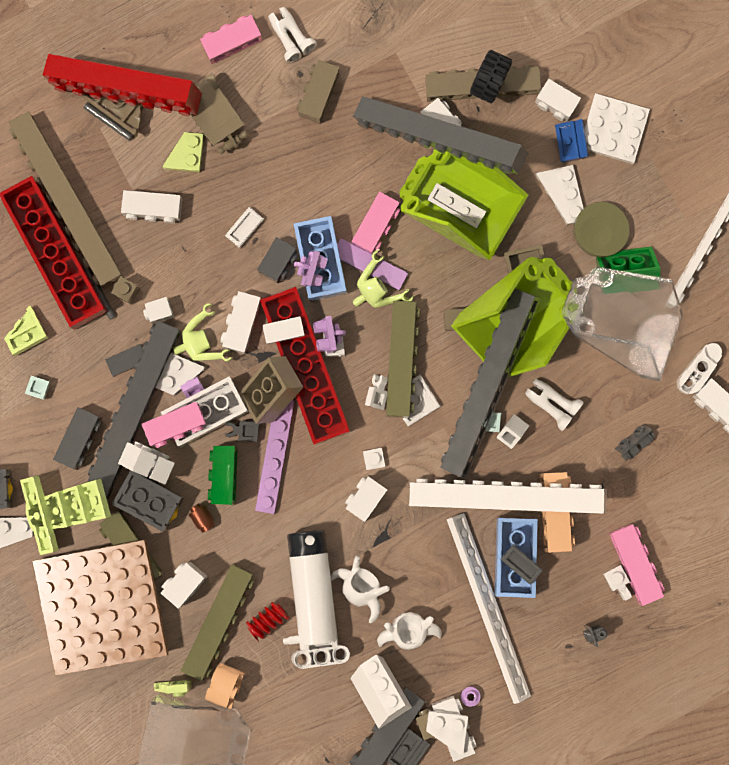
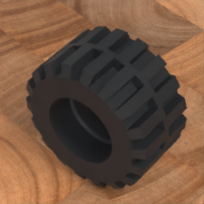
[470,50,512,104]

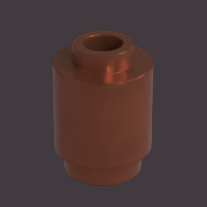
[188,503,215,533]

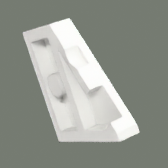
[156,353,205,396]
[426,711,468,755]

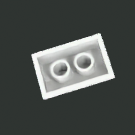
[350,655,412,729]

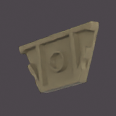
[80,94,144,137]

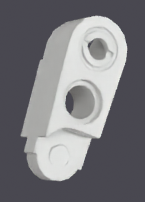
[677,343,722,395]

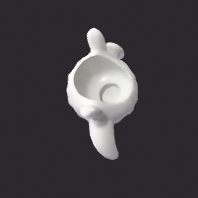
[330,556,390,623]
[377,612,442,650]

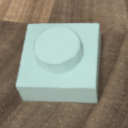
[25,376,51,400]
[486,412,501,433]

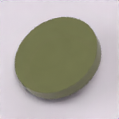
[573,202,629,258]

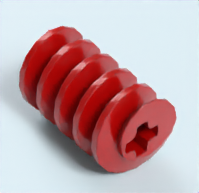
[246,602,290,642]

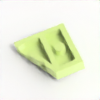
[163,132,204,173]
[4,305,48,356]
[154,680,192,697]

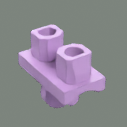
[293,251,328,287]
[313,316,346,354]

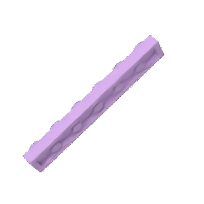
[255,400,295,514]

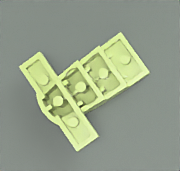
[20,475,111,555]

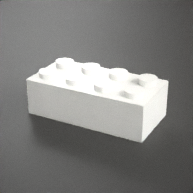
[161,376,249,447]

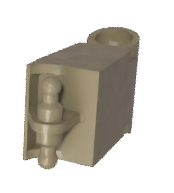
[190,72,248,154]

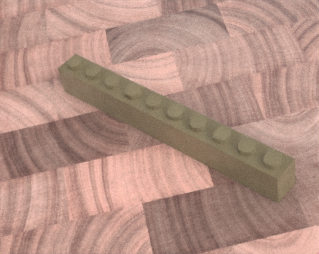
[8,111,124,288]

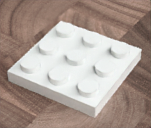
[585,93,650,164]

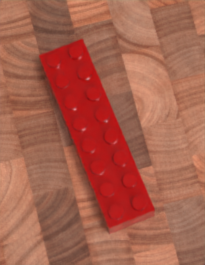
[42,54,202,116]
[0,176,108,330]
[260,287,350,445]

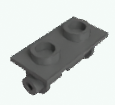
[615,424,655,461]
[583,625,607,647]

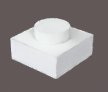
[363,448,385,470]

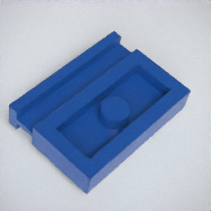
[555,119,589,163]

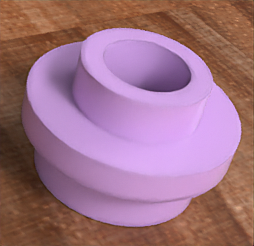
[461,687,480,707]

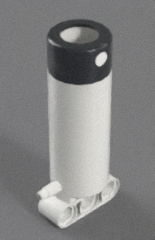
[283,530,350,669]

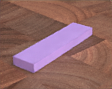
[338,239,408,291]

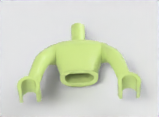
[353,249,414,308]
[173,304,233,362]

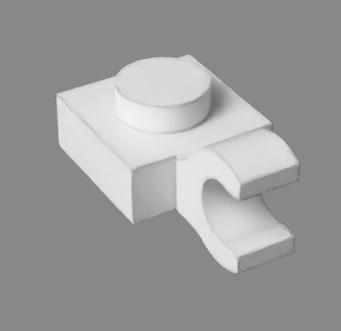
[365,375,388,410]
[603,565,632,601]

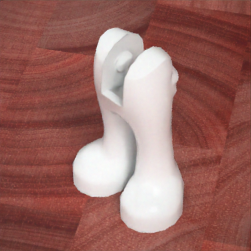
[268,7,317,63]
[525,379,584,431]

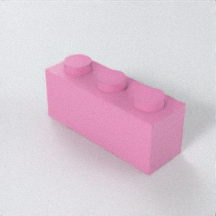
[200,15,262,64]
[352,192,401,254]
[142,402,207,448]

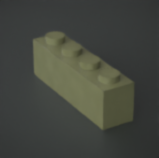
[99,511,164,581]

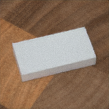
[225,207,264,248]
[262,317,305,344]

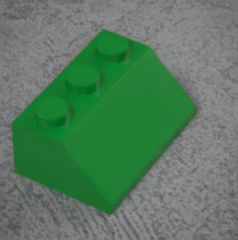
[596,246,661,294]
[208,446,238,505]

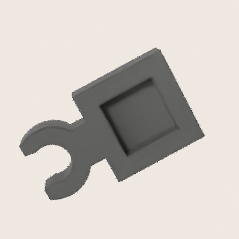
[225,421,259,442]

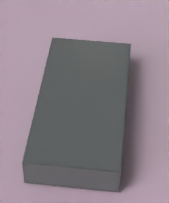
[105,344,144,377]
[500,544,543,585]

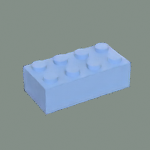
[294,216,347,301]
[495,518,538,598]

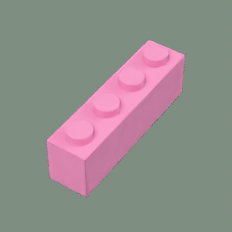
[609,524,665,606]

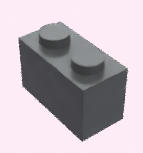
[257,237,298,284]

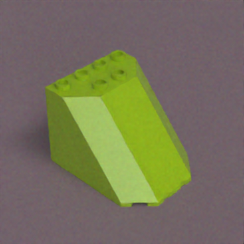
[399,149,528,260]
[451,257,579,377]

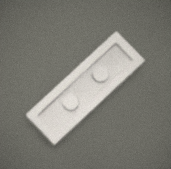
[427,183,486,228]

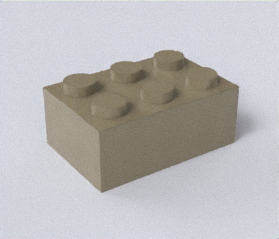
[239,356,303,424]

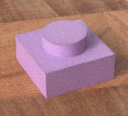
[180,377,204,398]

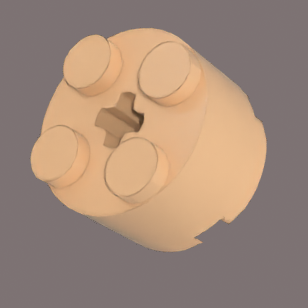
[205,663,245,709]

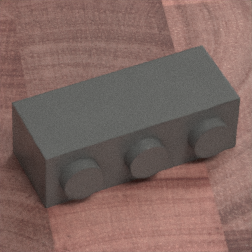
[53,407,102,470]

